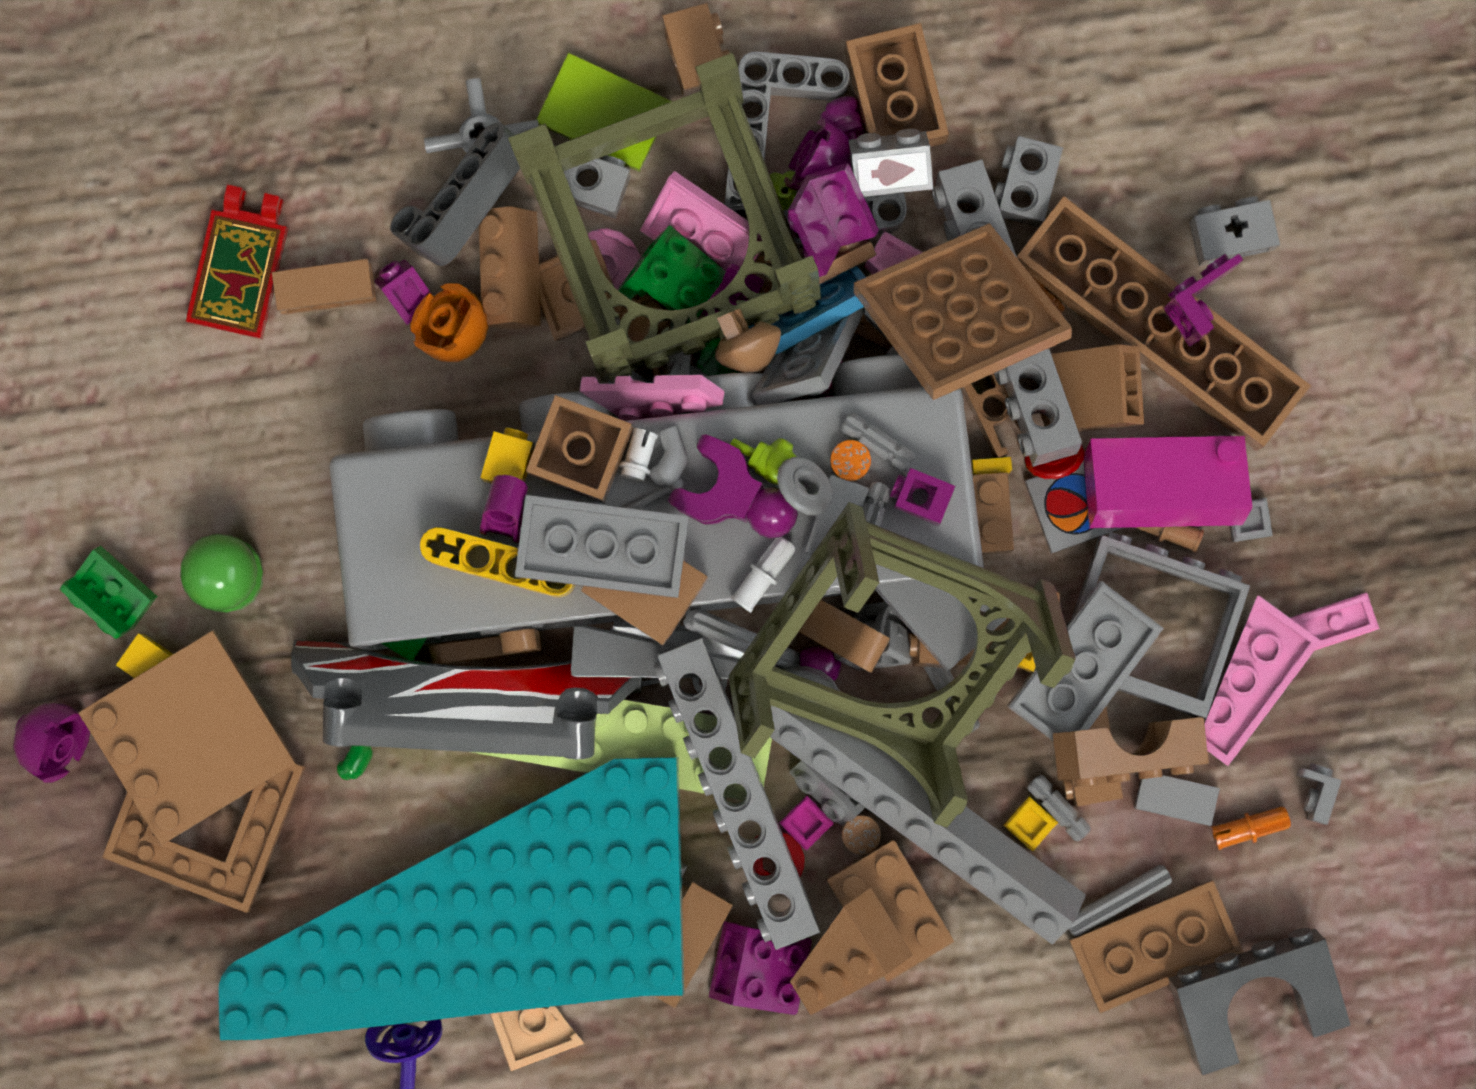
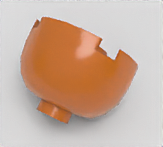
[410,283,489,362]

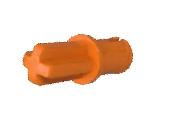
[1211,807,1291,850]

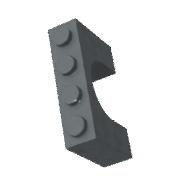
[1168,928,1351,1075]

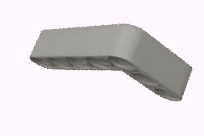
[725,51,849,217]

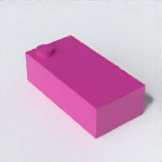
[1084,436,1253,528]

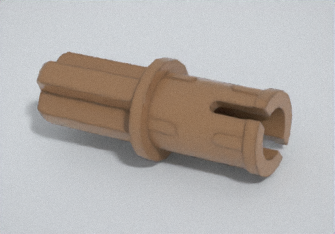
[1134,526,1205,553]

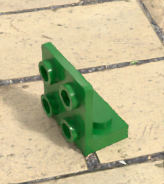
[617,225,726,324]

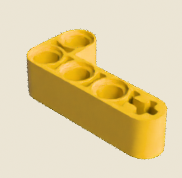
[420,527,575,597]

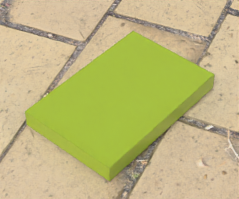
[536,53,672,172]

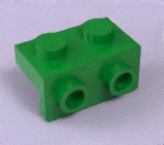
[59,545,158,639]

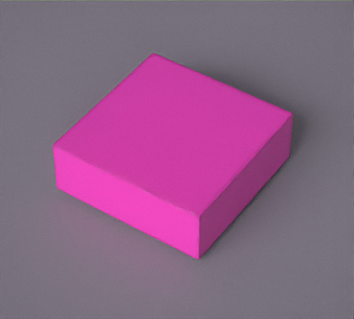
[779,795,834,851]

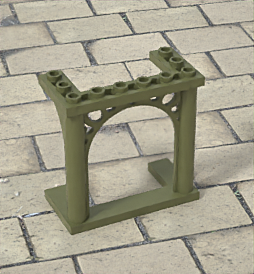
[508,53,821,383]
[729,502,1076,828]

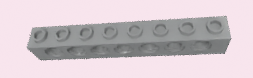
[932,159,1082,467]
[654,636,820,950]

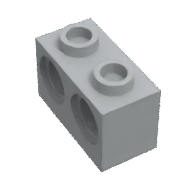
[994,136,1063,227]

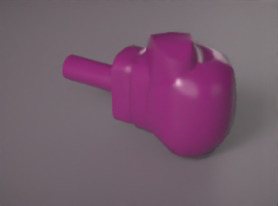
[820,96,865,140]
[799,646,841,681]

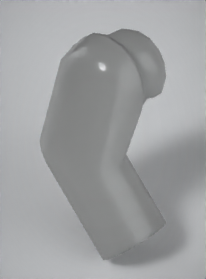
[650,426,688,487]

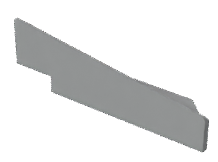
[571,621,744,679]

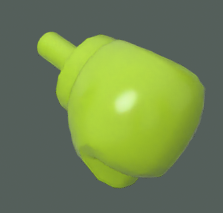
[730,438,797,485]

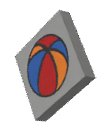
[1025,461,1122,554]

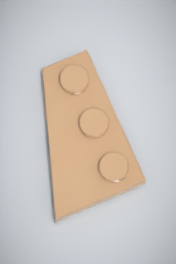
[490,1006,584,1071]

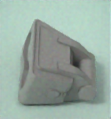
[834,602,911,671]

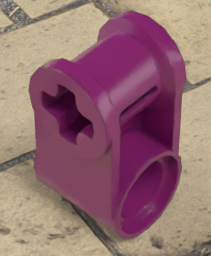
[480,475,528,543]

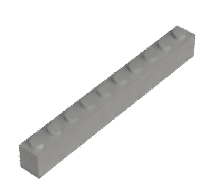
[770,666,1086,945]

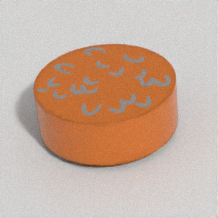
[830,440,871,482]

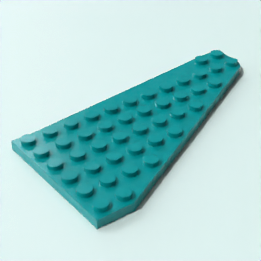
[219,757,685,1040]

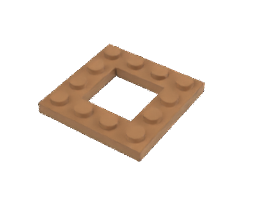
[102,763,305,913]

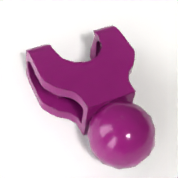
[667,434,798,538]

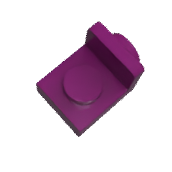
[374,259,432,325]

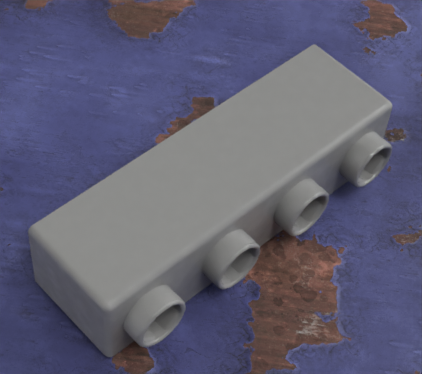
[329,354,984,650]

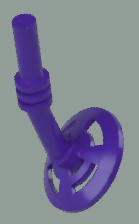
[365,1019,443,1089]

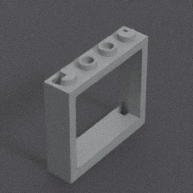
[1071,532,1250,718]

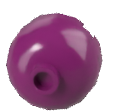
[784,119,851,193]
[13,703,90,783]

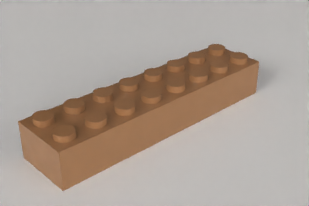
[1017,196,1311,451]

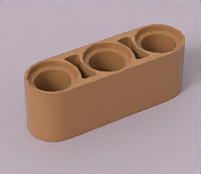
[798,600,890,673]

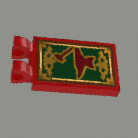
[186,184,289,340]

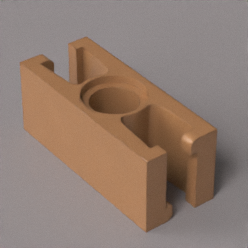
[272,259,377,315]
[961,373,1021,458]

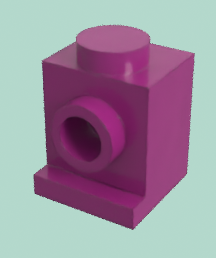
[890,468,956,526]

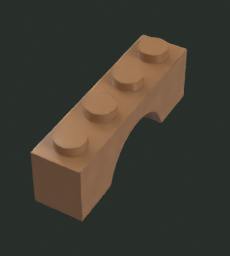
[1053,717,1209,787]

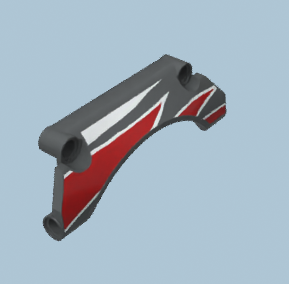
[291,639,643,759]

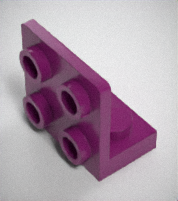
[788,163,879,277]
[1163,254,1244,347]
[708,921,812,1015]

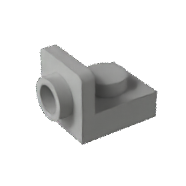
[1296,763,1342,825]

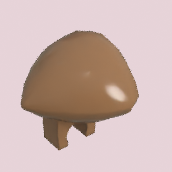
[715,308,781,373]

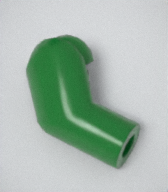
[337,745,373,780]

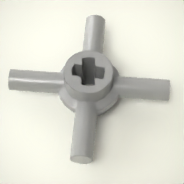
[424,78,539,153]

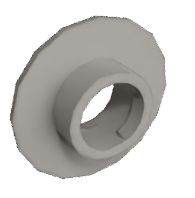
[777,457,832,516]

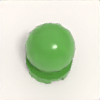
[180,533,264,613]

